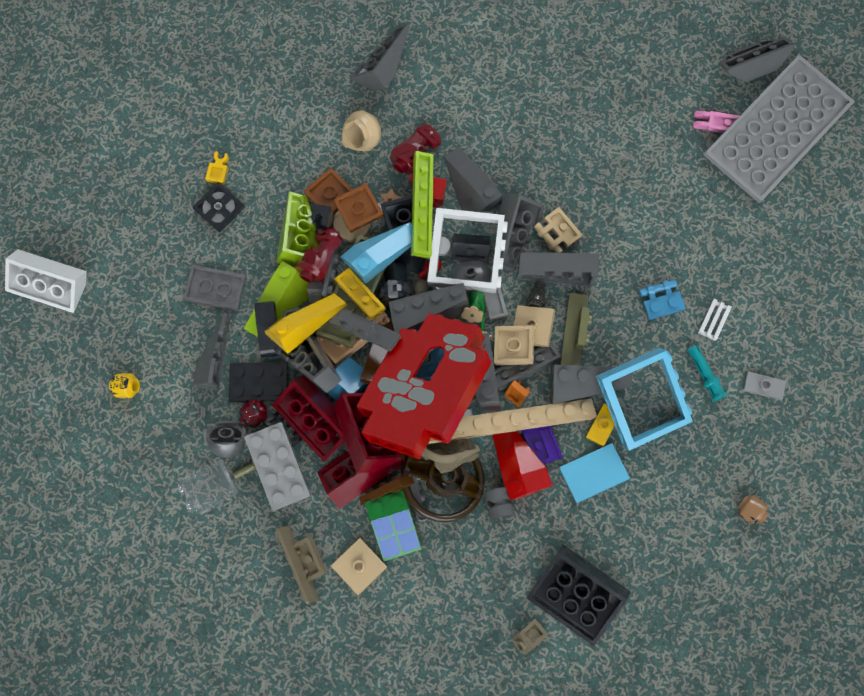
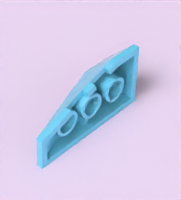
[340,222,412,284]

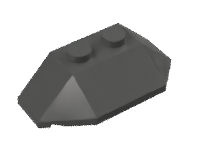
[719,37,794,82]

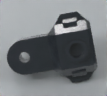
[376,262,415,310]

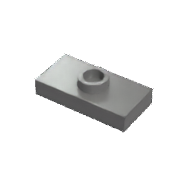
[743,371,786,400]

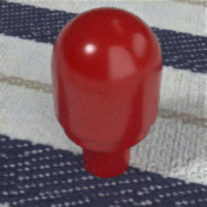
[417,259,442,279]

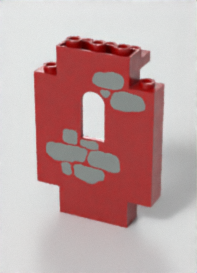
[357,313,492,460]

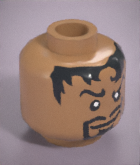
[737,495,769,525]

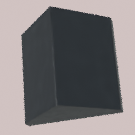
[381,195,413,231]

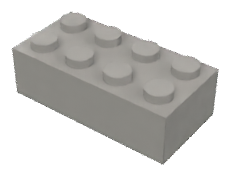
[244,422,311,511]

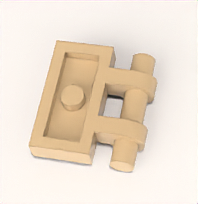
[534,207,583,253]

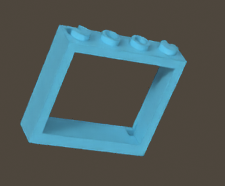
[596,348,693,451]

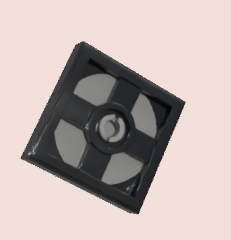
[192,182,245,233]

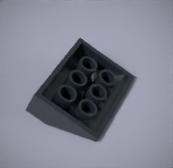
[527,544,631,646]

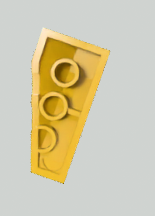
[264,293,347,354]

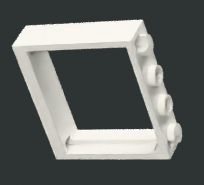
[427,208,508,293]

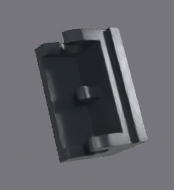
[311,204,334,234]

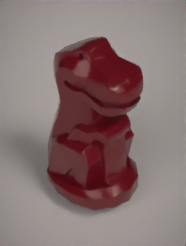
[390,124,441,175]
[295,227,342,283]

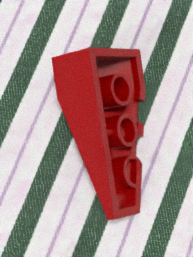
[492,431,553,500]

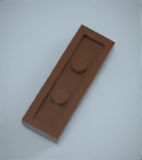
[359,474,415,505]

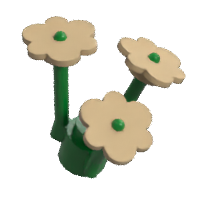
[452,291,492,341]

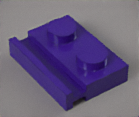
[522,426,563,464]

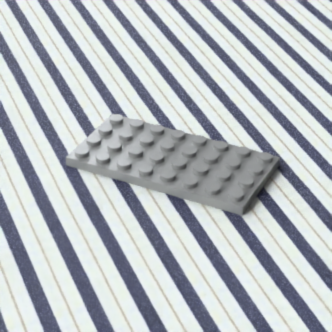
[704,55,855,204]

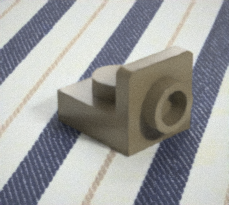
[512,619,549,655]

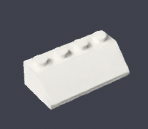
[5,249,87,313]

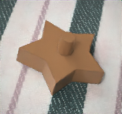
[380,189,401,203]

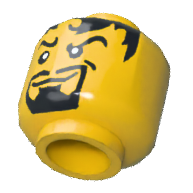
[109,373,140,398]

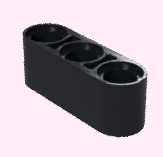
[254,301,279,358]

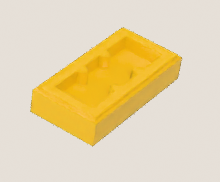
[586,403,615,447]

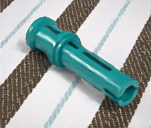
[687,345,728,403]

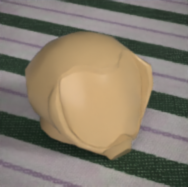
[341,110,381,152]

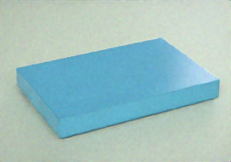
[559,443,630,504]

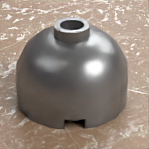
[206,420,246,458]

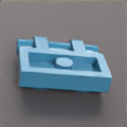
[639,279,686,320]

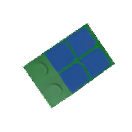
[365,490,422,562]

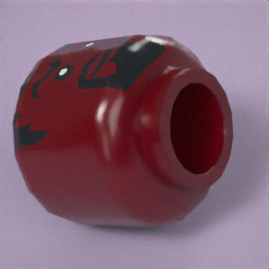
[239,399,268,428]

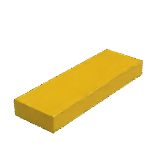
[334,268,386,321]

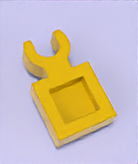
[205,151,229,185]

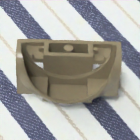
[422,438,480,474]

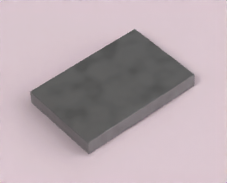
[183,265,247,311]

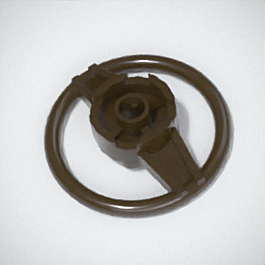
[401,455,485,522]

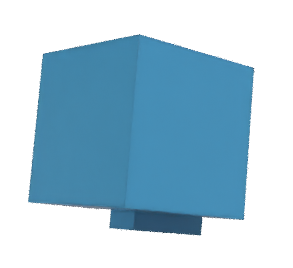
[327,357,369,401]

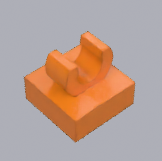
[504,380,530,407]

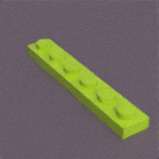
[411,151,434,258]

